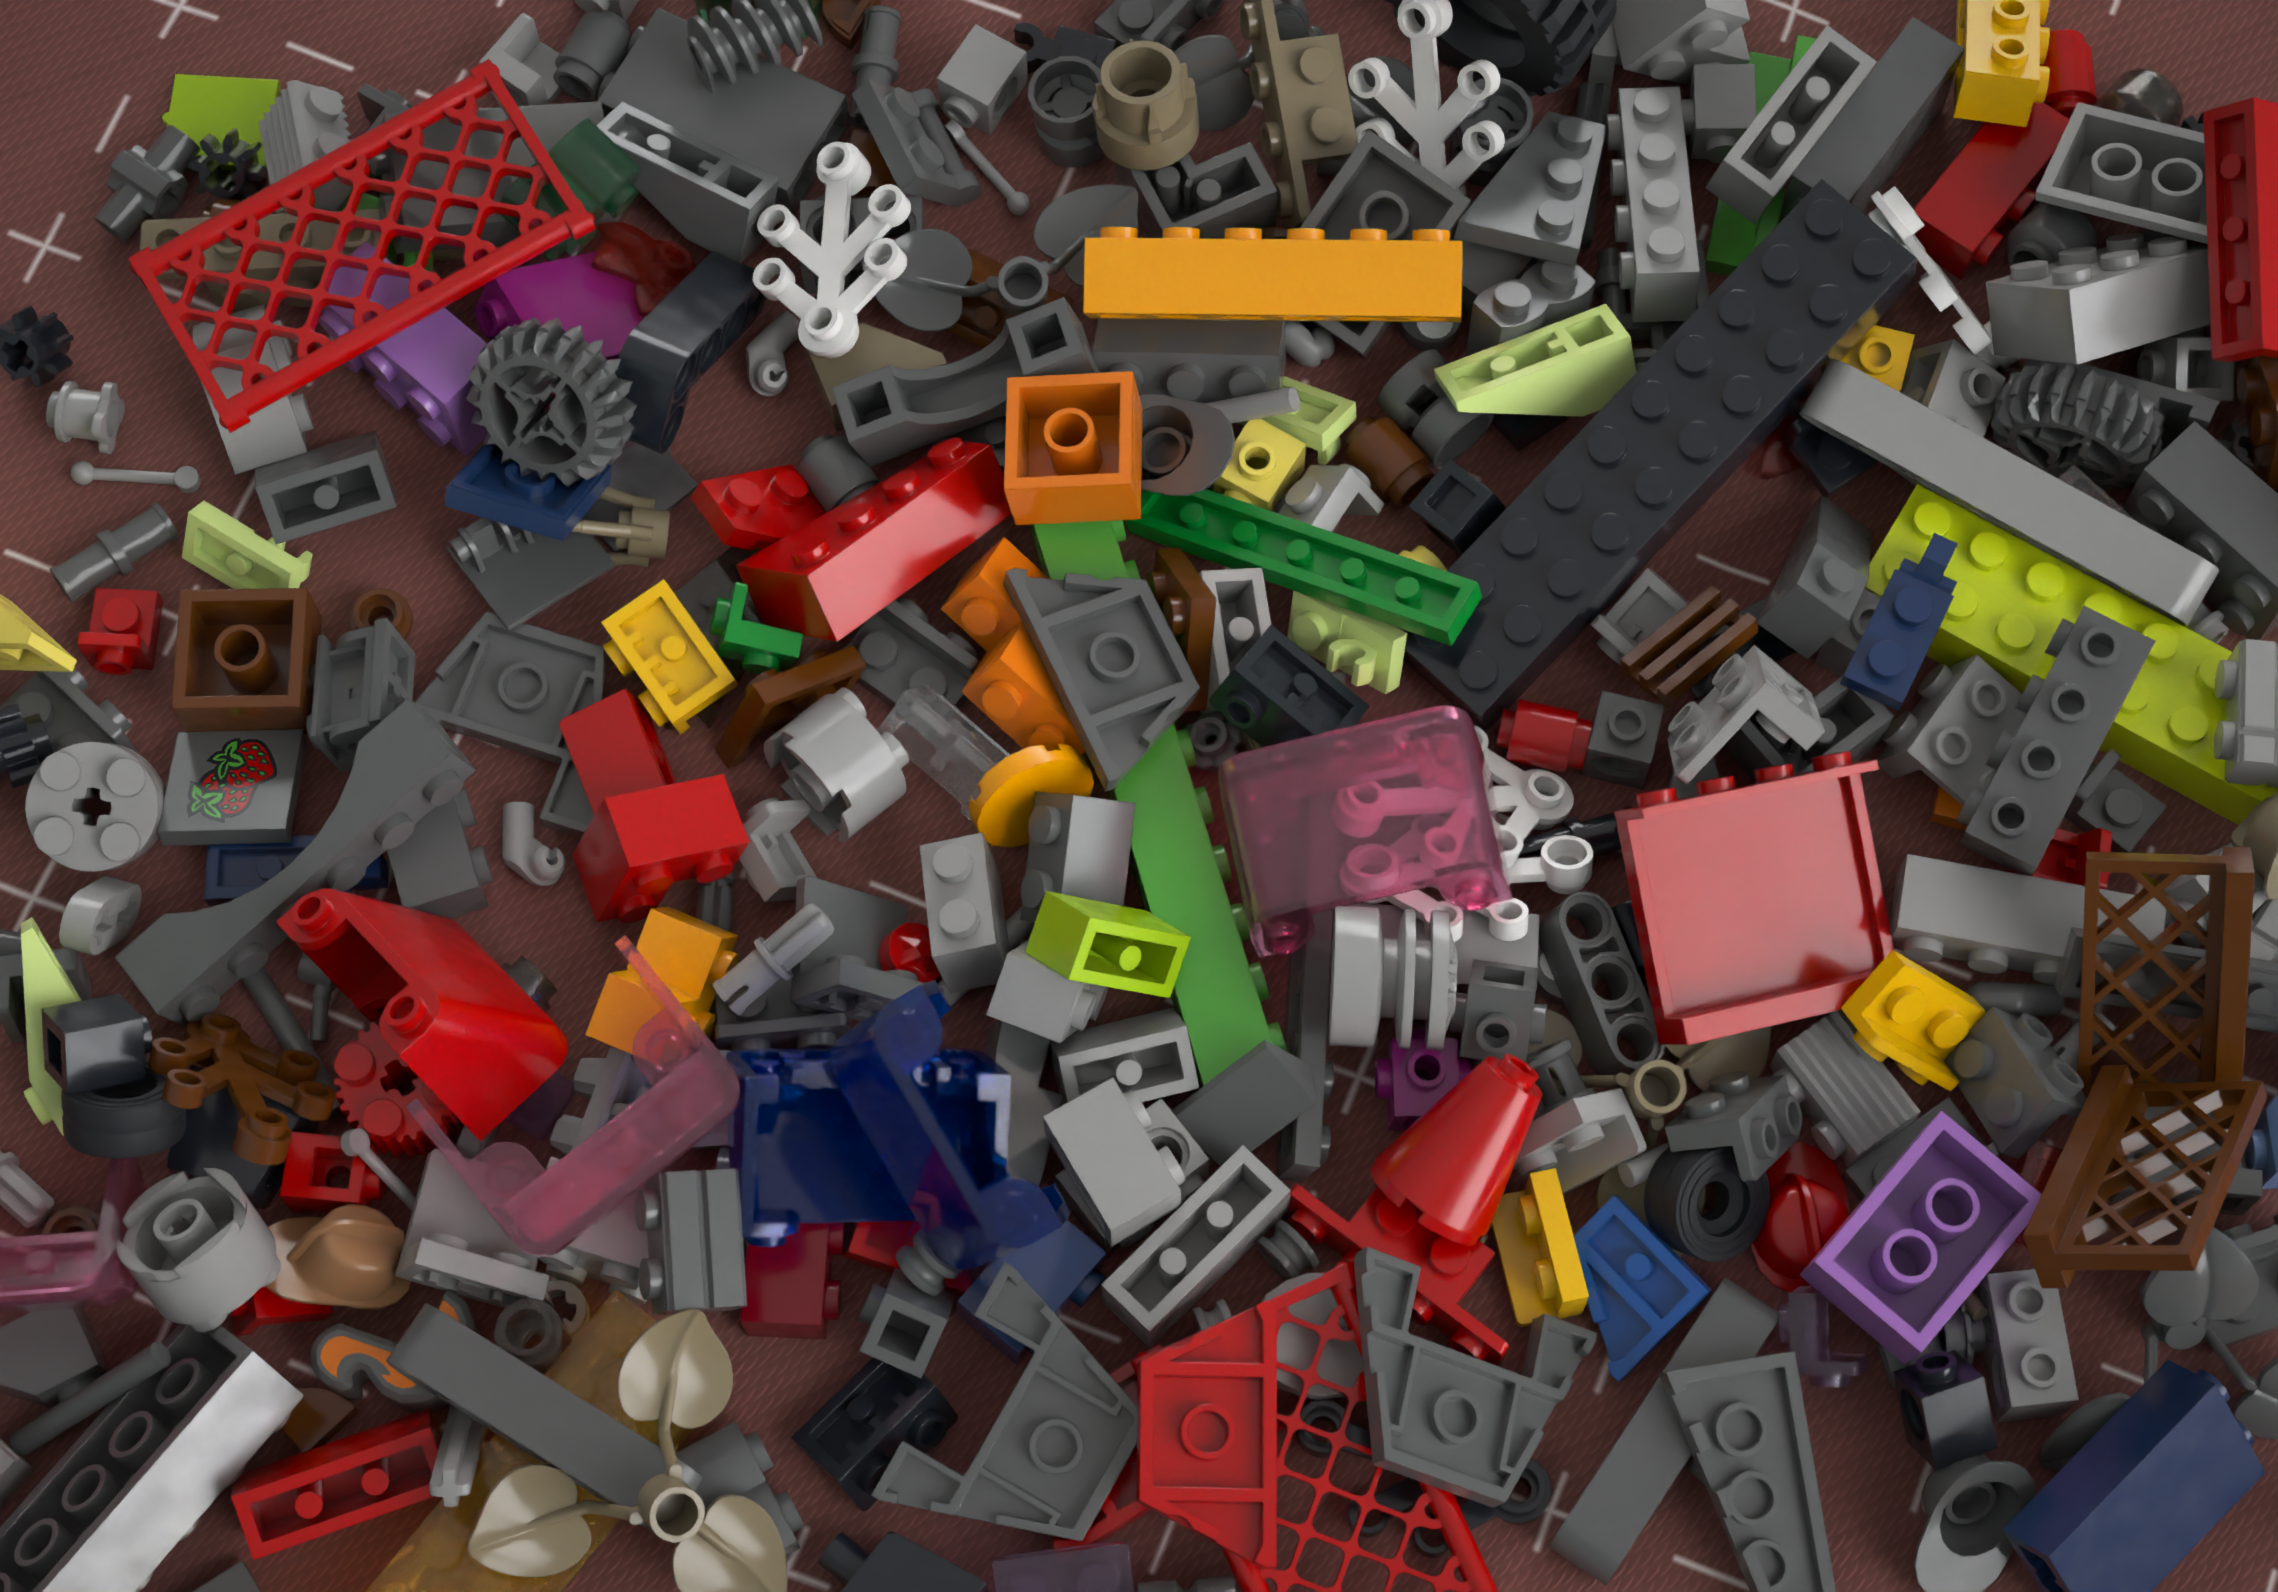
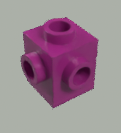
[1374,1029,1470,1131]

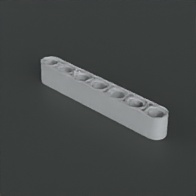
[1799,358,2219,627]

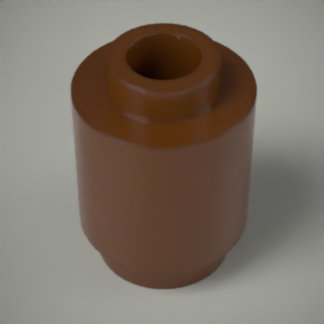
[1344,416,1435,509]

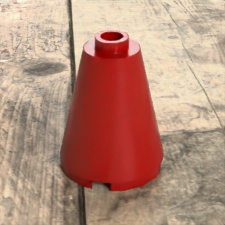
[1369,1054,1543,1246]

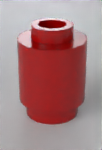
[2040,29,2097,120]
[1496,699,1593,773]

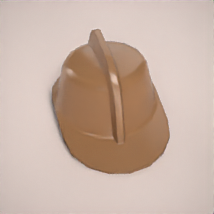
[264,1204,411,1310]

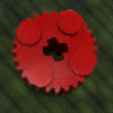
[334,1021,463,1160]

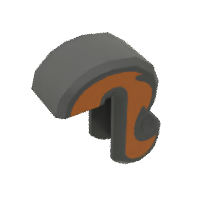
[310,1289,482,1413]

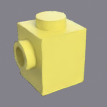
[1214,418,1306,512]

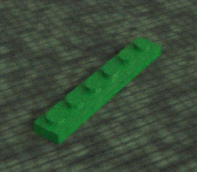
[1125,489,1482,646]

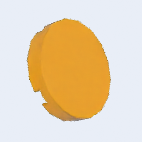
[968,744,1094,848]

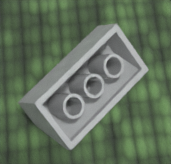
[2035,102,2208,244]

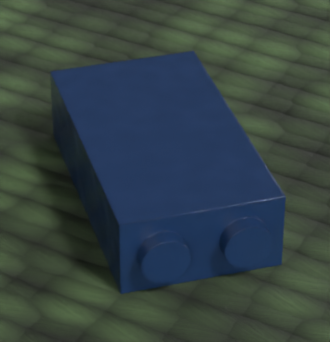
[2003,1360,2265,1592]

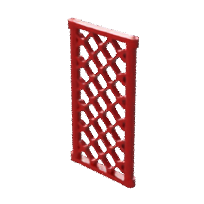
[128,59,596,433]
[1130,1260,1499,1592]

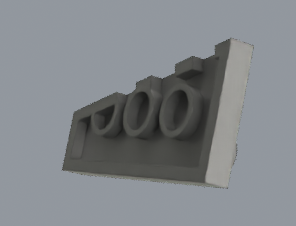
[1658,1351,1836,1592]

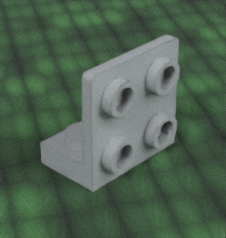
[1667,645,1825,784]
[395,1149,550,1313]

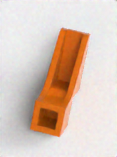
[941,537,1085,754]

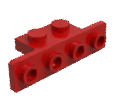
[1286,1184,1509,1366]

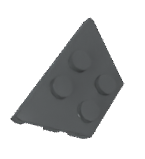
[1003,568,1200,792]

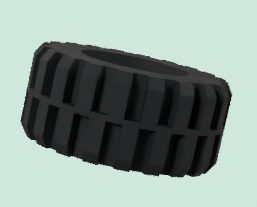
[1385,0,1617,97]

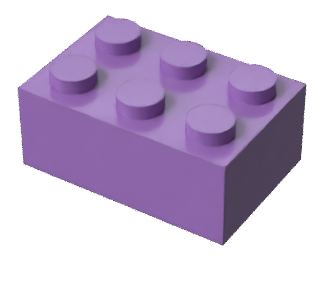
[318,241,488,456]
[1800,1111,2042,1365]

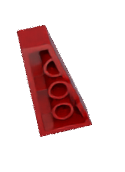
[736,438,1012,642]

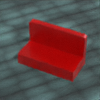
[559,689,677,815]

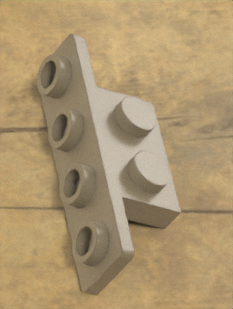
[1239,0,1358,229]
[140,209,388,310]

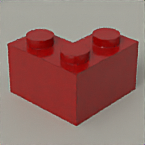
[572,774,749,923]

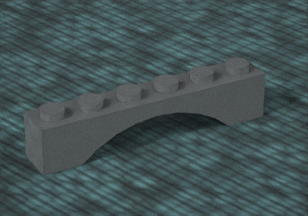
[115,698,476,1027]

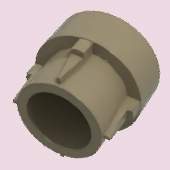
[1092,39,1200,170]

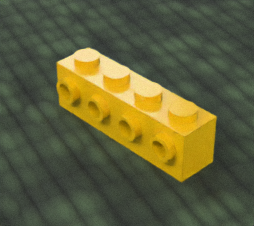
[1953,0,2050,127]

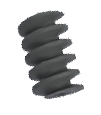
[687,0,823,93]

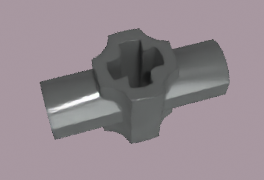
[94,125,201,243]

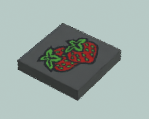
[158,729,307,846]

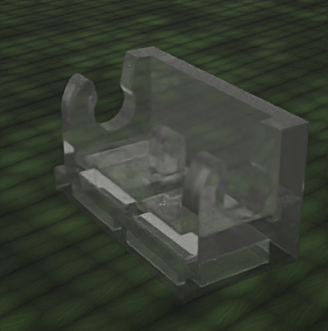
[877,684,1010,820]

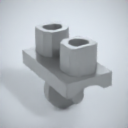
[550,1047,666,1177]

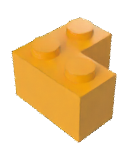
[585,906,739,1065]

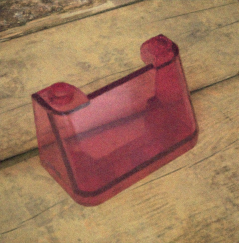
[1218,705,1513,958]

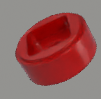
[878,922,941,984]

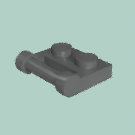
[851,79,982,207]

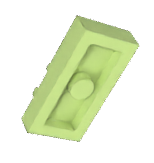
[1238,376,1356,465]
[182,500,313,589]
[1287,591,1407,695]

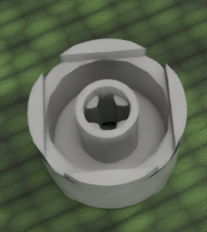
[764,687,909,842]
[25,742,166,872]
[116,1168,281,1332]

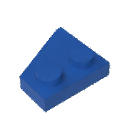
[1574,1195,1713,1382]

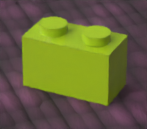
[1025,891,1191,998]

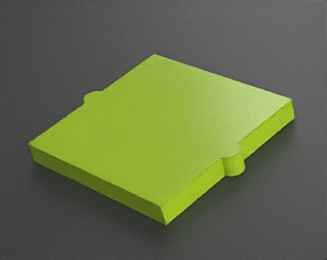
[162,74,281,171]

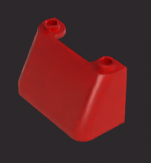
[276,888,568,1141]

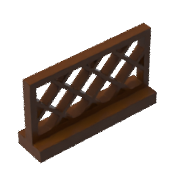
[2077,847,2255,1118]
[2023,1065,2267,1289]

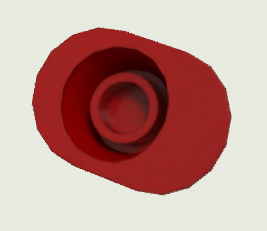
[1750,1142,1851,1296]

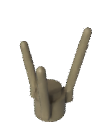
[571,487,670,567]

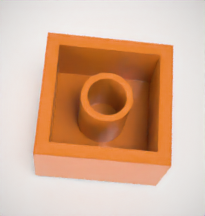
[1004,371,1143,525]

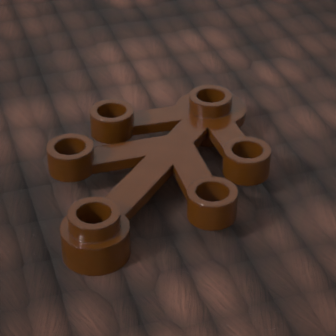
[147,1014,336,1165]

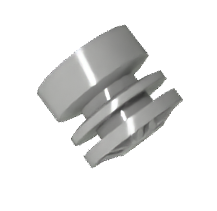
[1329,906,1457,1051]

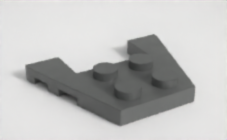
[414,611,608,838]
[1354,1247,1597,1508]
[872,1262,1137,1541]

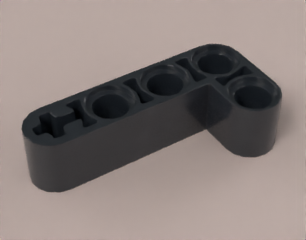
[615,251,771,454]

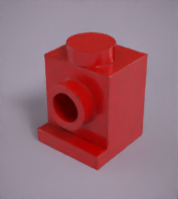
[280,1132,387,1214]

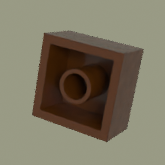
[171,588,322,734]

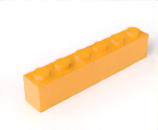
[1083,227,1463,322]

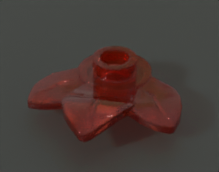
[591,221,696,317]

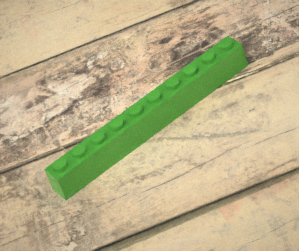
[1029,520,1287,1089]

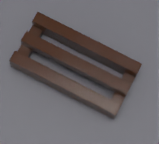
[1620,585,1758,708]

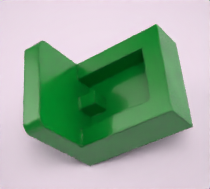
[709,582,803,675]

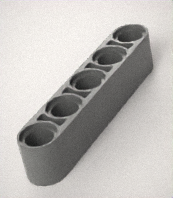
[1549,1277,1782,1586]
[386,1303,703,1533]

